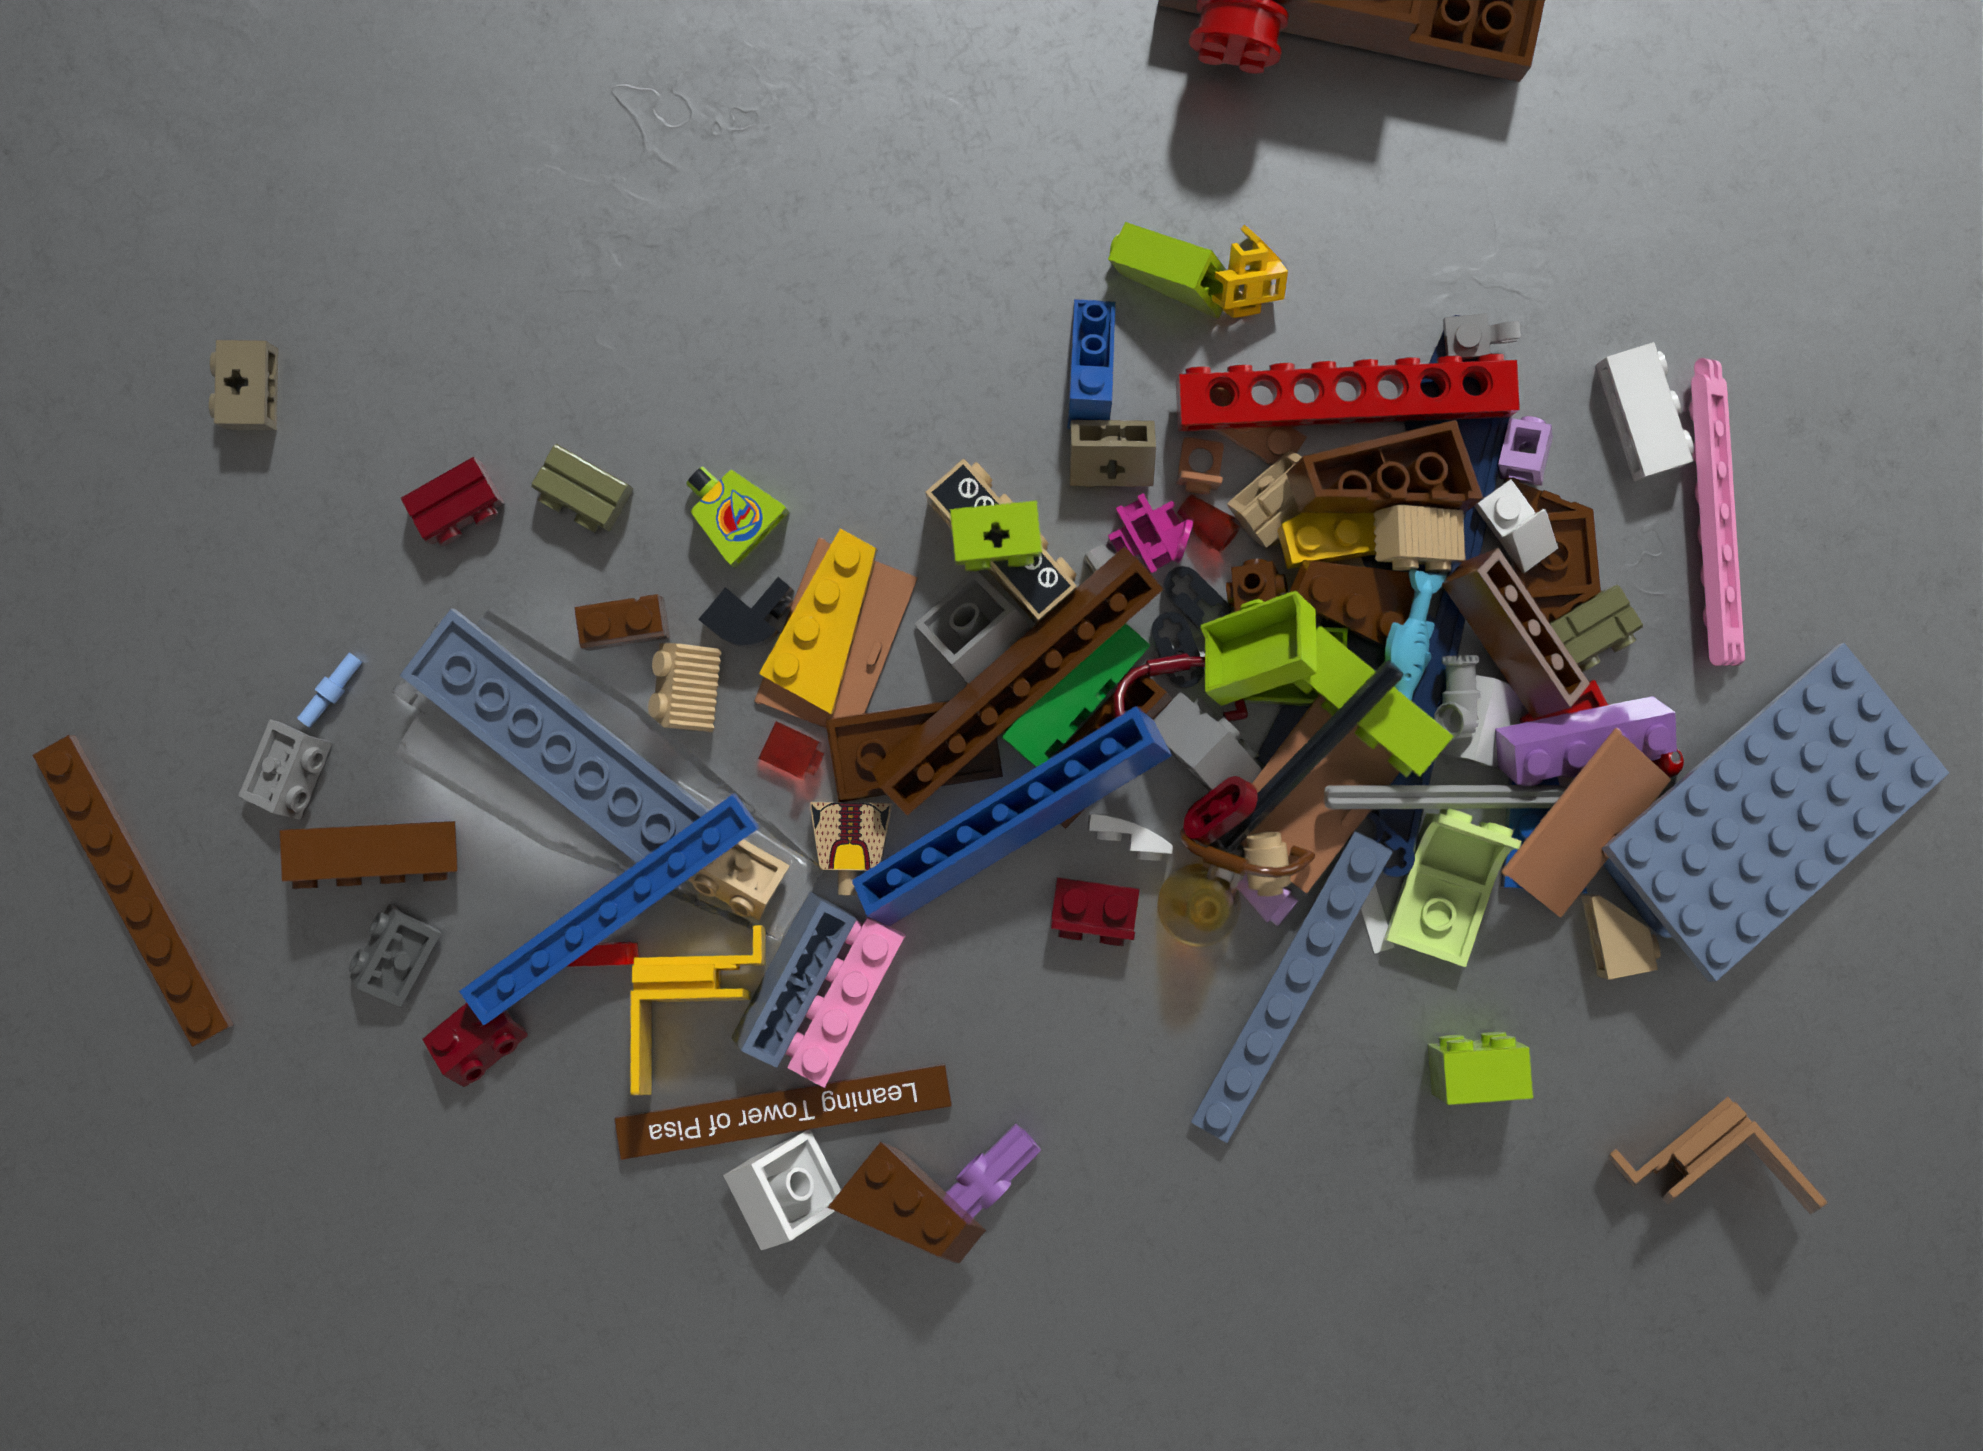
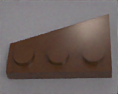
[1289,560,1415,649]

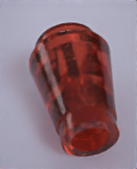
[1177,494,1241,553]

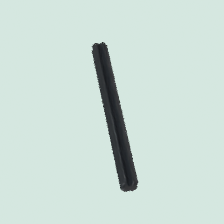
[1217,660,1403,852]

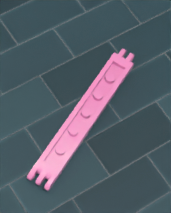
[1689,358,1745,666]

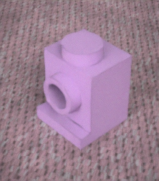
[1498,416,1553,486]

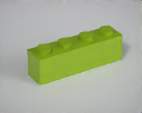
[1292,626,1454,777]

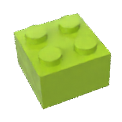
[1427,1032,1533,1105]

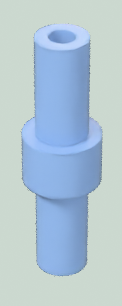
[297,652,363,728]

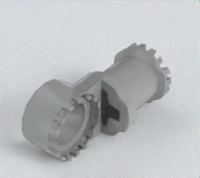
[1434,655,1480,740]

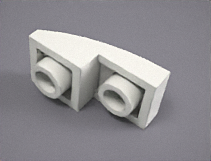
[1088,814,1173,861]

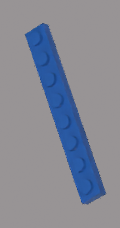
[459,793,760,1025]

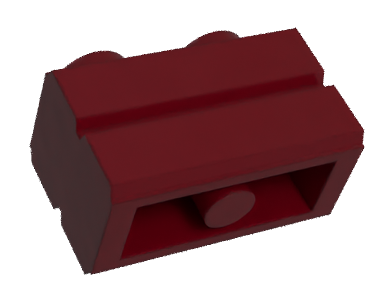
[401,456,505,546]

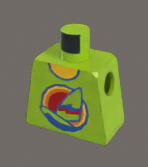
[686,466,790,569]

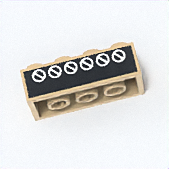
[925,458,1077,624]

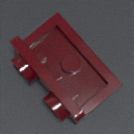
[422,1003,528,1087]

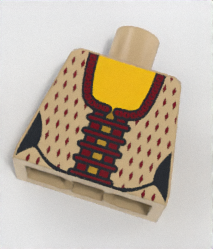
[810,802,892,895]

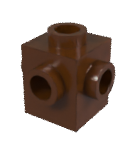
[1226,559,1289,612]

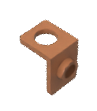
[1176,437,1224,494]

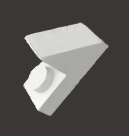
[1474,480,1558,573]

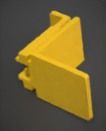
[631,925,766,1095]

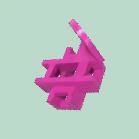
[1108,493,1193,573]

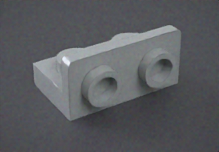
[238,719,331,819]

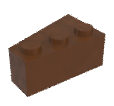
[827,1142,986,1264]

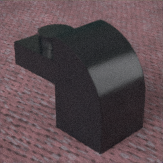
[698,577,794,648]

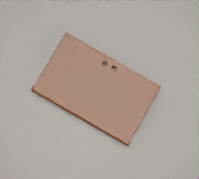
[754,538,918,729]
[1241,695,1399,893]
[1501,728,1671,918]

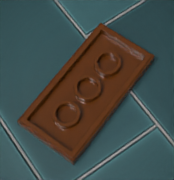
[825,700,1003,802]

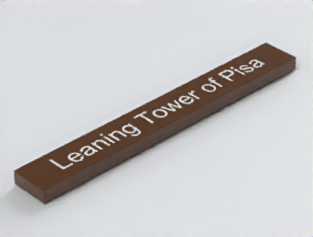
[614,1063,952,1160]

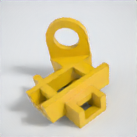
[1212,224,1288,318]

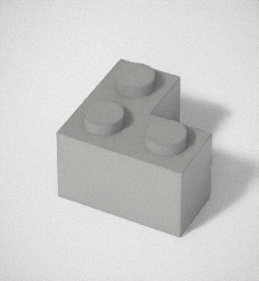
[1154,692,1262,792]

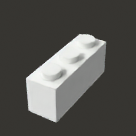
[1596,342,1694,482]

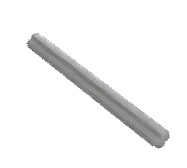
[1324,785,1567,809]

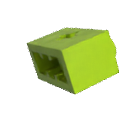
[950,500,1042,571]

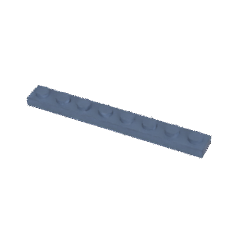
[1191,830,1393,1143]

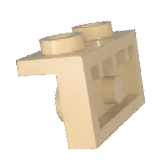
[687,839,790,920]

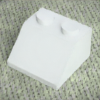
[723,1129,841,1251]

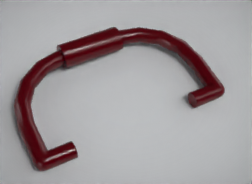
[1113,653,1248,722]

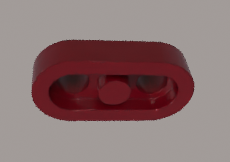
[1183,776,1258,844]

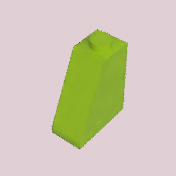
[1108,222,1227,319]

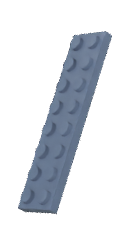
[399,609,710,863]

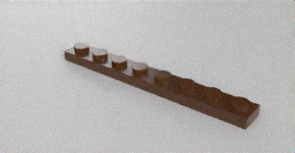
[32,735,234,1047]

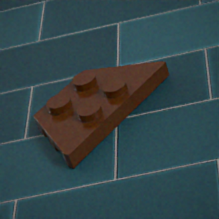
[1503,477,1601,623]

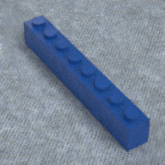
[852,706,1172,926]

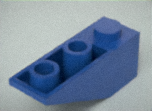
[1067,299,1115,429]

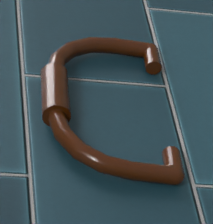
[1180,827,1315,878]

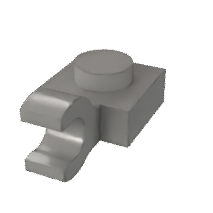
[1443,313,1521,360]

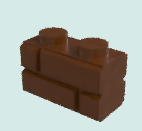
[575,594,670,651]

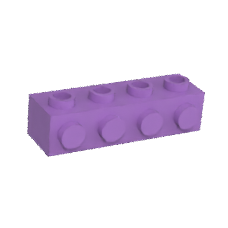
[1495,696,1677,786]

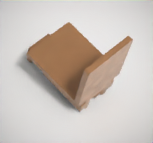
[1608,1097,1828,1214]

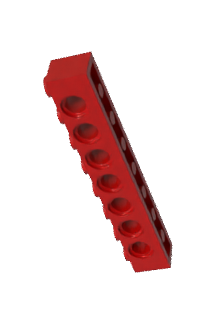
[1176,354,1520,432]

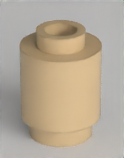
[1244,832,1291,897]

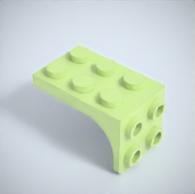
[1384,808,1522,967]

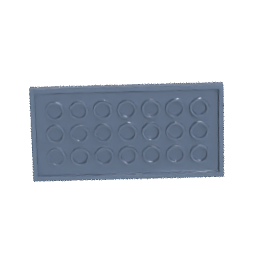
[1602,643,1949,982]

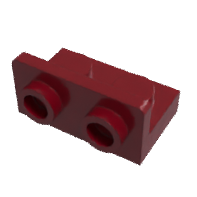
[1050,877,1140,946]

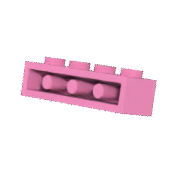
[786,917,906,1088]

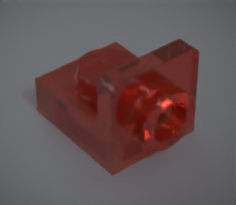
[758,721,825,780]

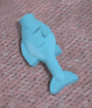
[1385,569,1446,700]

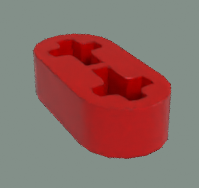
[566,942,639,967]

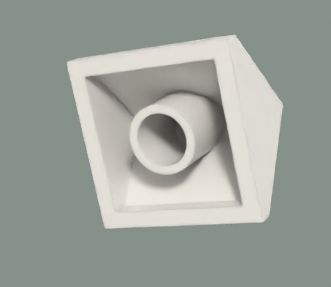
[1440,675,1524,771]

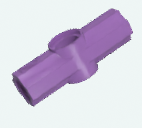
[945,1123,1041,1218]

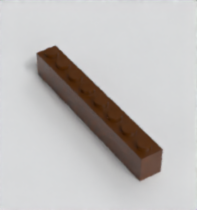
[872,547,1164,816]

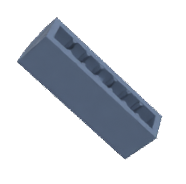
[731,891,857,1068]

